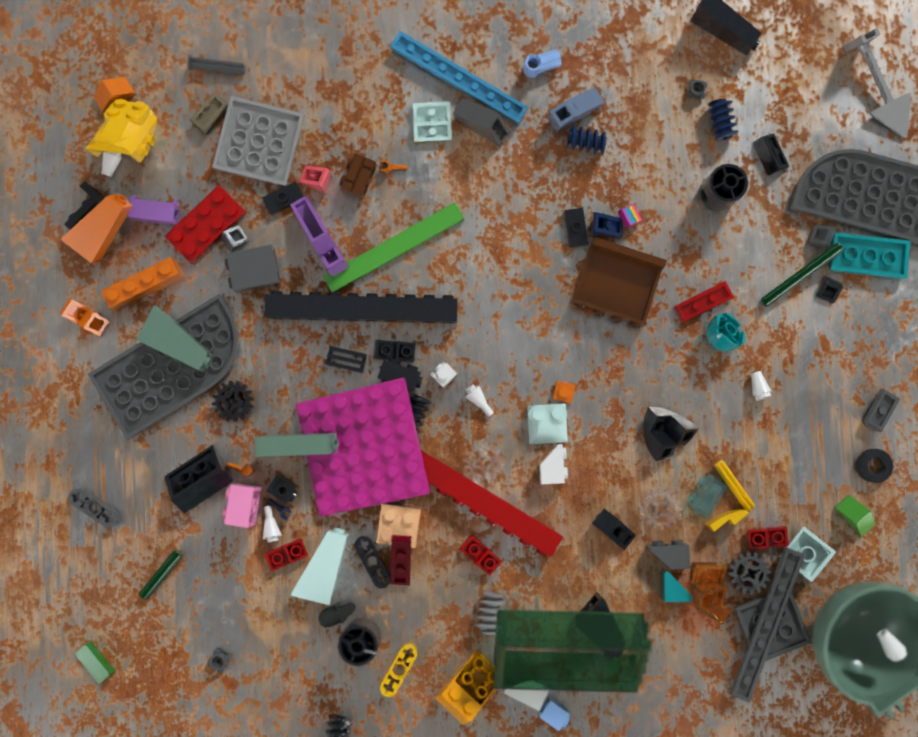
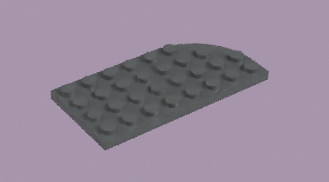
[790,149,918,245]
[88,294,239,439]

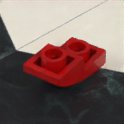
[747,526,789,549]
[459,534,502,576]
[264,538,308,572]

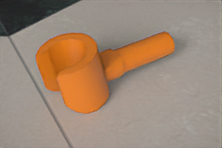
[380,160,407,174]
[227,462,255,476]

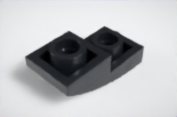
[373,340,416,362]

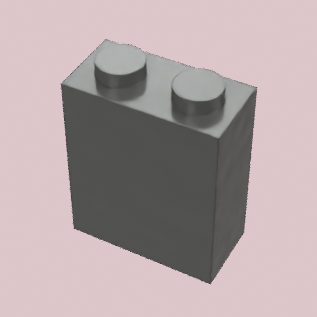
[225,245,282,293]

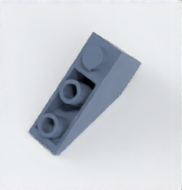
[548,87,605,133]

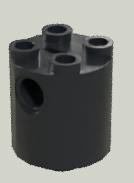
[700,164,748,211]
[338,618,381,666]

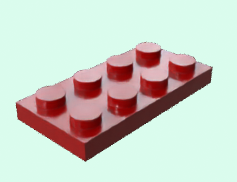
[164,185,247,264]

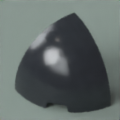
[643,407,699,461]

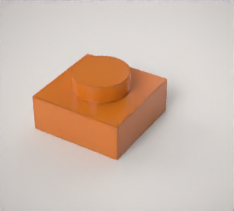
[552,381,575,404]

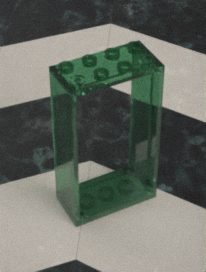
[494,609,652,693]

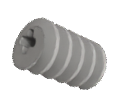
[476,592,506,636]

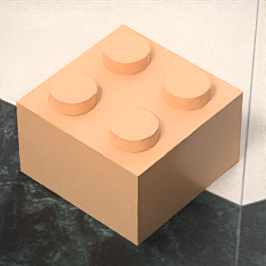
[376,503,421,548]

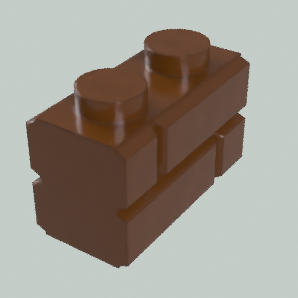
[339,154,377,200]

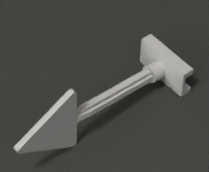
[843,28,911,139]

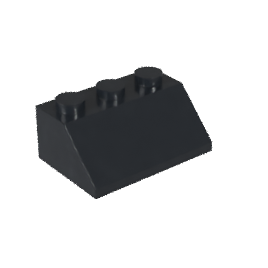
[164,445,233,514]

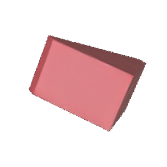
[299,165,333,194]

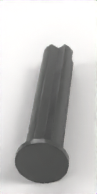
[187,55,246,74]

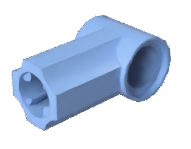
[523,49,562,78]

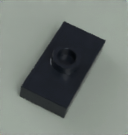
[262,181,304,215]
[564,208,589,248]

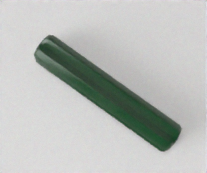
[138,550,183,600]

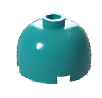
[706,313,745,352]

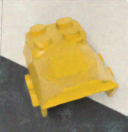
[85,99,157,163]

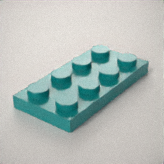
[829,232,910,280]

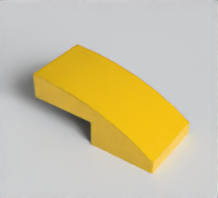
[705,509,749,532]

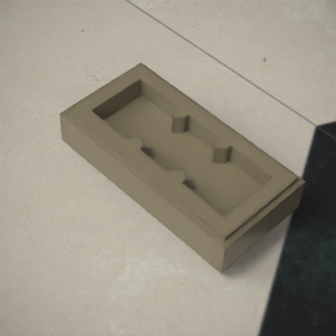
[190,92,228,134]

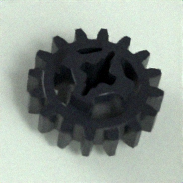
[212,380,255,422]

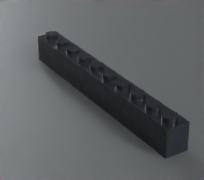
[264,291,458,324]

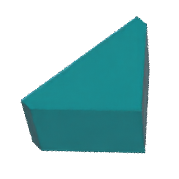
[661,569,695,602]

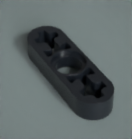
[354,536,391,589]

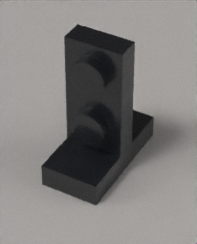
[64,181,104,230]

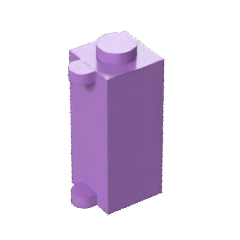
[127,195,180,226]

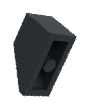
[592,508,636,550]

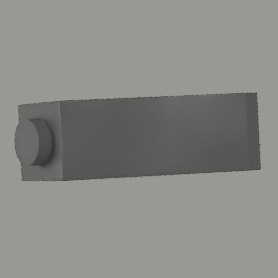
[453,98,510,147]

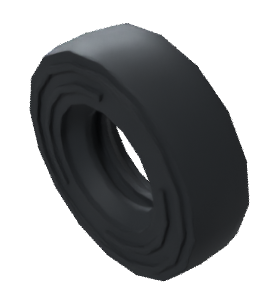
[856,448,894,483]

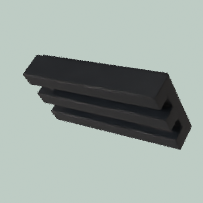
[325,346,367,373]

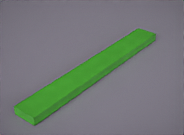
[323,202,464,292]

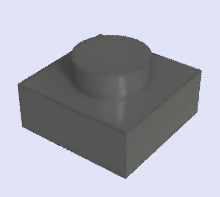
[809,225,836,248]

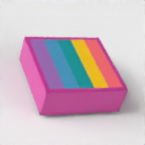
[618,204,643,228]

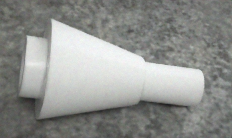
[464,384,494,417]
[263,506,282,543]

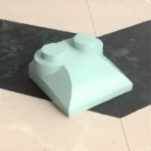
[527,404,568,444]
[779,526,836,582]

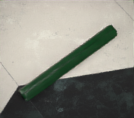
[761,242,844,307]

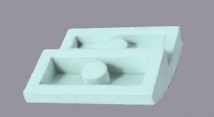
[413,102,452,142]

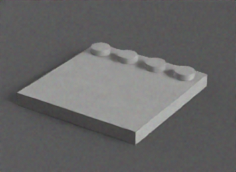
[212,96,305,187]

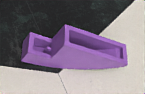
[290,195,349,277]

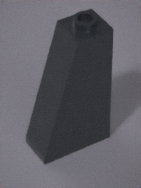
[690,0,762,56]

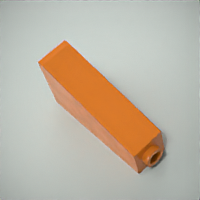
[61,194,133,263]

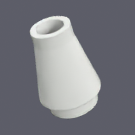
[101,151,122,177]
[750,371,772,401]
[877,629,907,662]

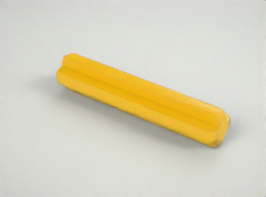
[714,460,755,511]

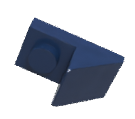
[592,212,623,238]

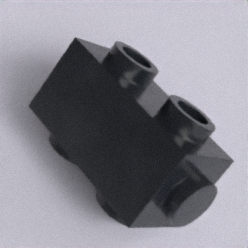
[377,358,423,393]

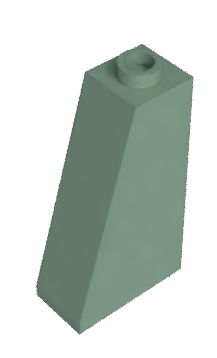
[136,305,212,372]
[254,433,339,457]

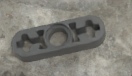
[68,489,121,527]

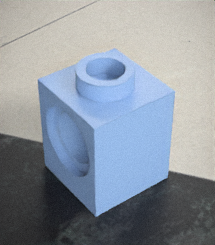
[538,696,570,731]

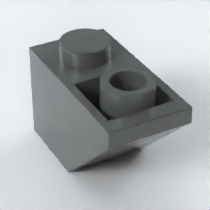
[646,540,691,569]

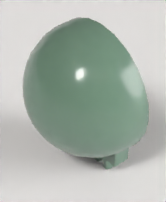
[812,581,918,720]

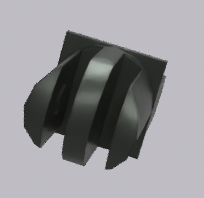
[318,602,356,628]

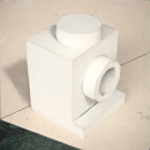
[430,362,457,388]

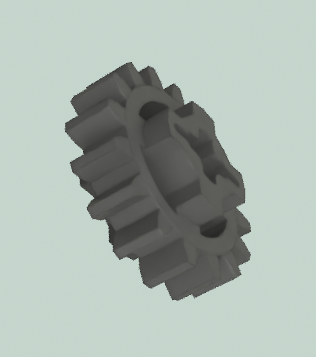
[727,551,771,595]

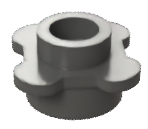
[687,79,707,100]
[207,649,231,673]

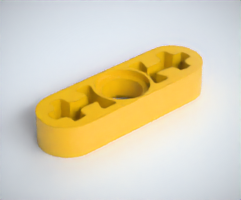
[380,643,418,697]

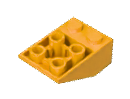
[434,650,505,725]

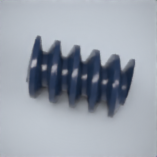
[708,99,739,142]
[566,125,607,156]

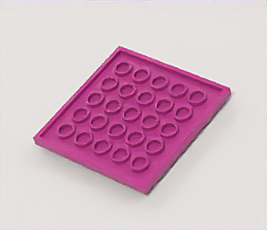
[296,378,430,517]

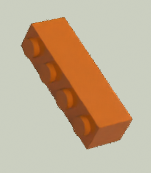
[101,257,185,311]

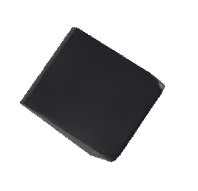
[816,276,843,304]

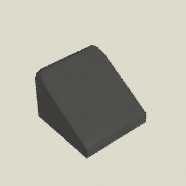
[220,225,249,252]

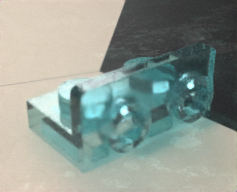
[687,474,728,519]

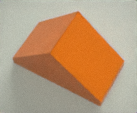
[93,77,135,113]

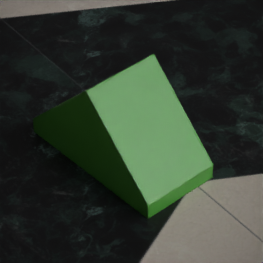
[834,495,876,537]

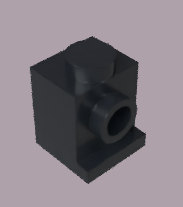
[266,474,299,504]

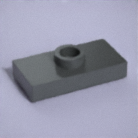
[863,389,900,432]

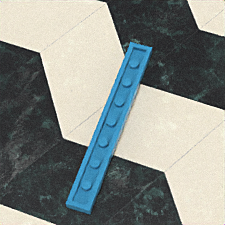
[390,31,528,125]

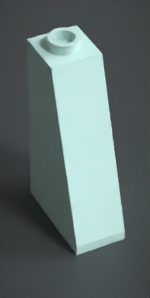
[291,527,349,605]

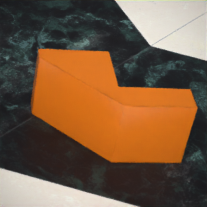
[59,297,110,337]

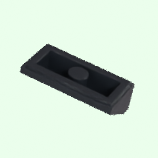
[753,133,789,176]

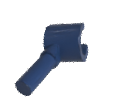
[268,499,292,520]

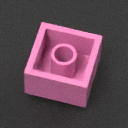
[223,483,262,528]

